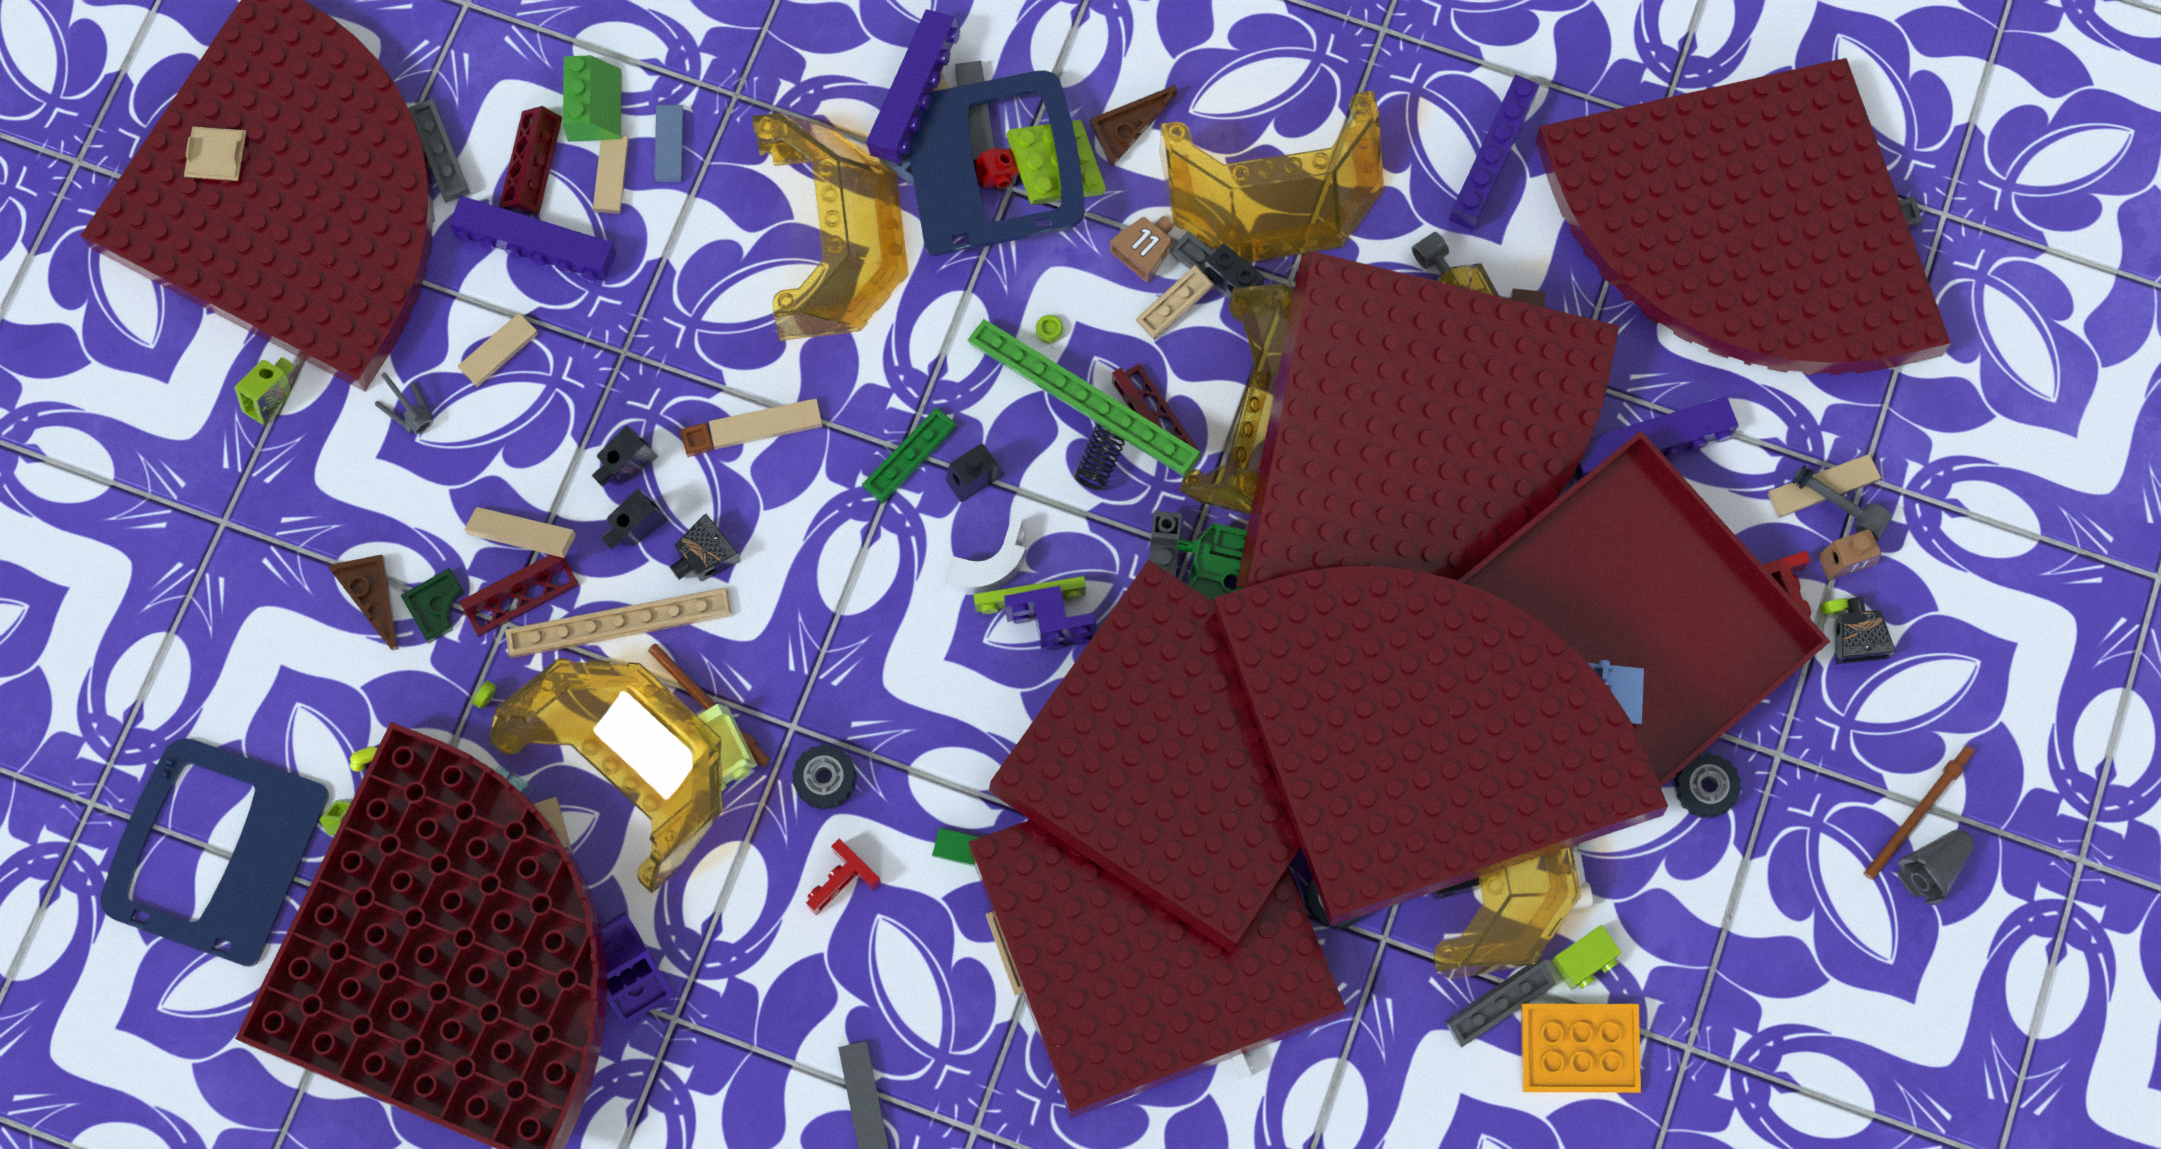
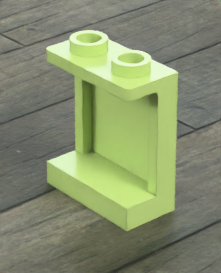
[670,704,757,795]

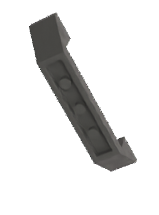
[1149,511,1182,576]

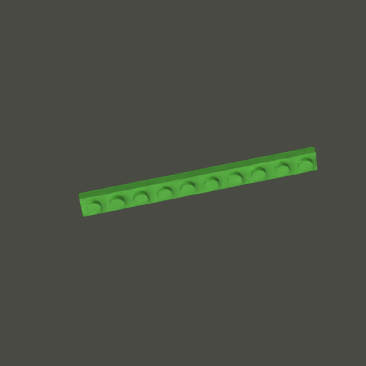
[967,319,1202,478]

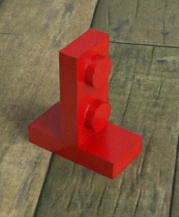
[1763,551,1811,619]
[806,838,881,916]

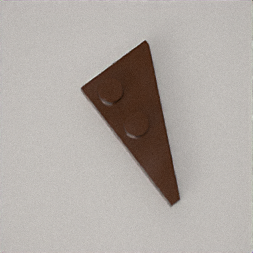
[1090,85,1177,166]
[329,554,399,651]

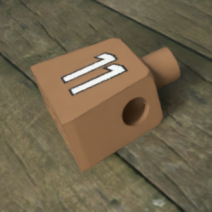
[1109,216,1174,284]
[1817,529,1881,581]

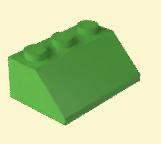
[563,55,622,142]

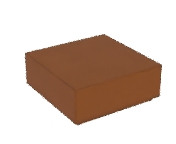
[680,422,714,458]

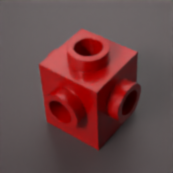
[974,148,1019,189]

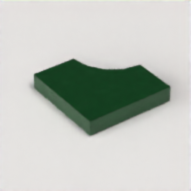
[400,568,464,644]

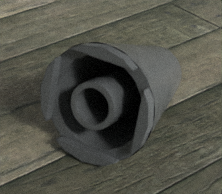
[1897,830,1975,905]

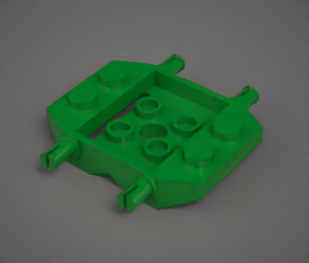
[1176,523,1247,601]

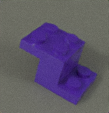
[1004,586,1096,650]
[600,911,674,1026]

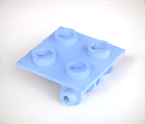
[1588,660,1644,724]

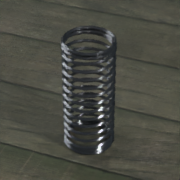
[1073,423,1125,491]

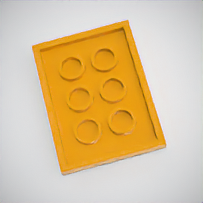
[1521,1004,1641,1093]

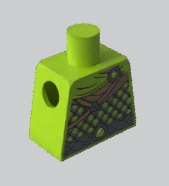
[234,357,294,425]

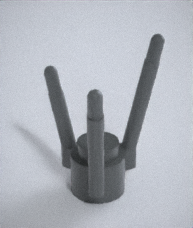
[375,372,433,435]

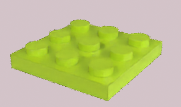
[1006,120,1106,205]

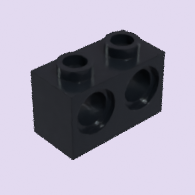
[1204,243,1265,308]

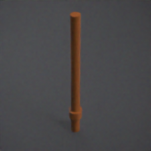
[648,643,771,767]
[1863,745,1975,880]

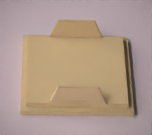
[184,127,247,181]

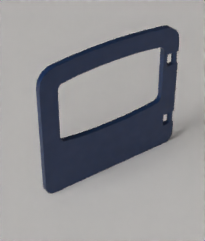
[909,70,1085,256]
[100,738,329,967]

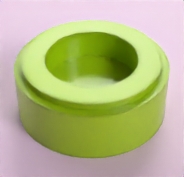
[1036,315,1063,343]
[1819,598,1849,616]
[472,680,497,709]

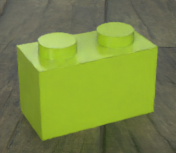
[1550,925,1622,990]

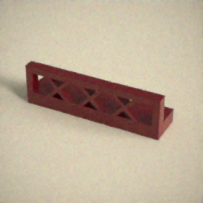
[499,106,562,215]
[1112,363,1199,451]
[459,555,579,637]

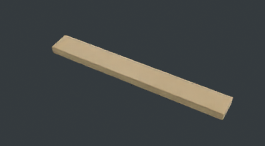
[505,587,732,658]

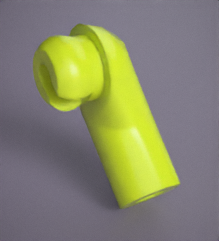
[350,746,378,772]

